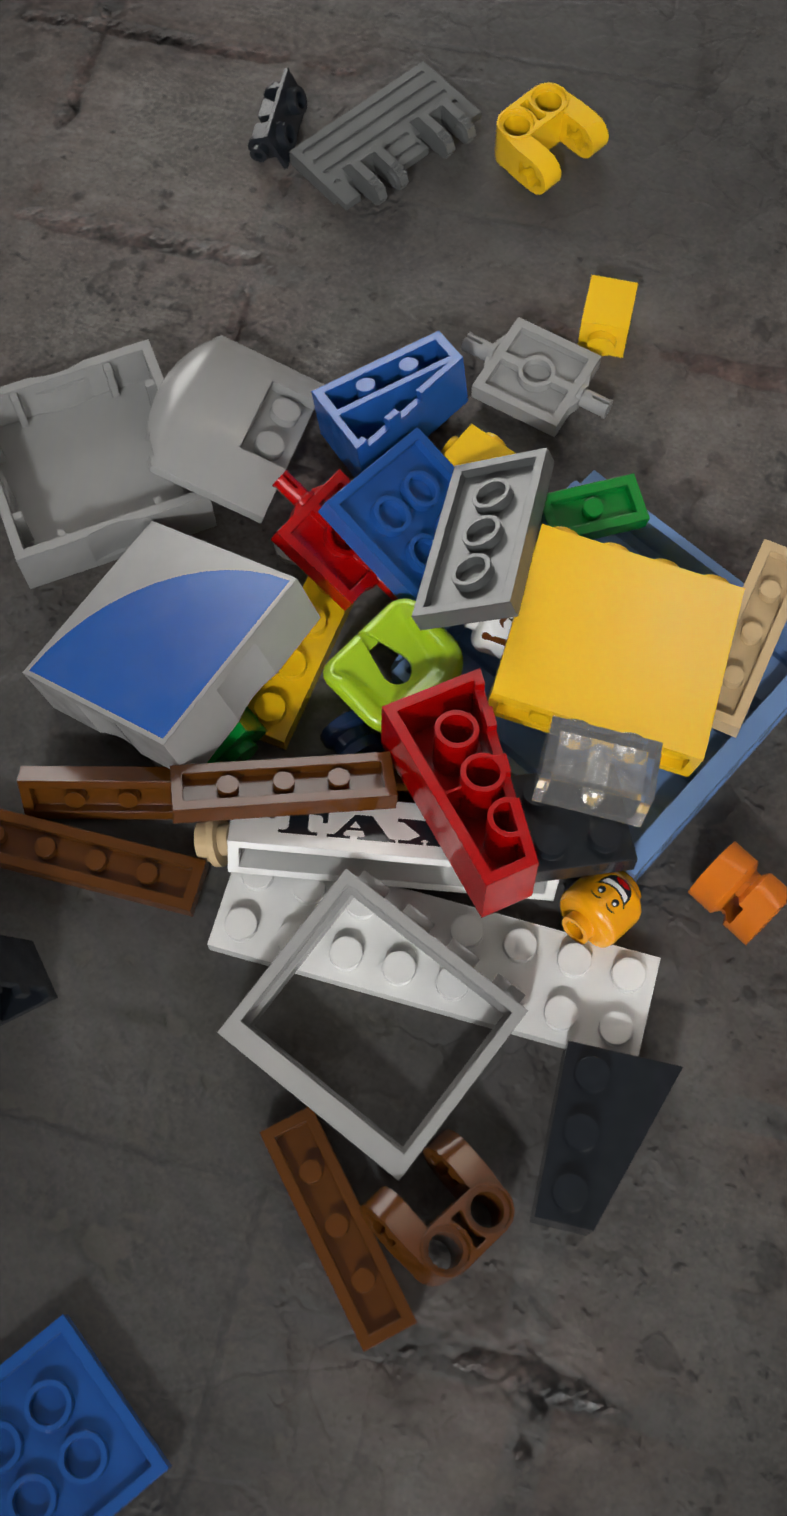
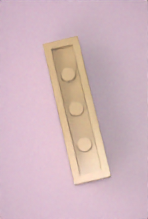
[712,539,787,738]

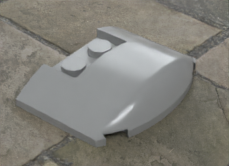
[146,335,324,524]

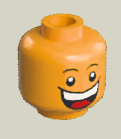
[560,871,642,948]

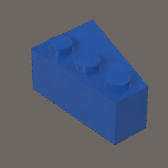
[311,330,468,478]

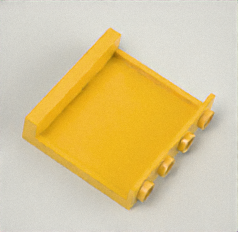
[487,524,745,777]

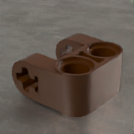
[360,1129,515,1287]

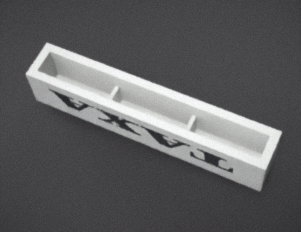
[227,802,559,901]

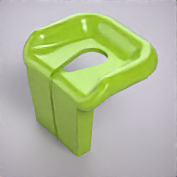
[323,598,463,732]

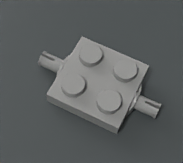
[461,317,613,437]

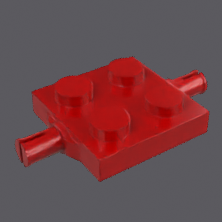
[271,469,398,611]

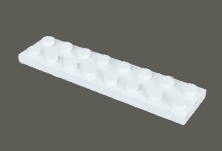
[207,872,661,1056]

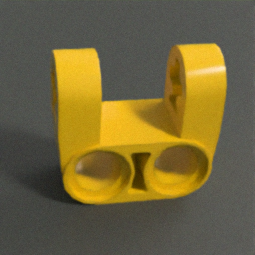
[494,82,609,195]

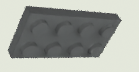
[411,447,555,631]

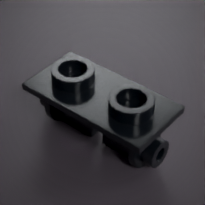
[248,68,308,169]

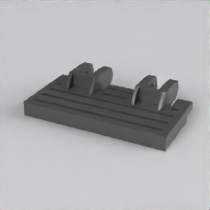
[289,61,481,211]

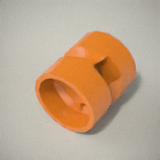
[688,841,787,945]

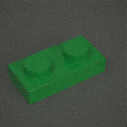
[540,473,650,540]

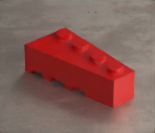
[381,668,539,918]

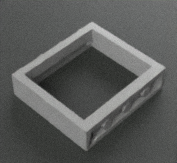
[217,869,528,1181]

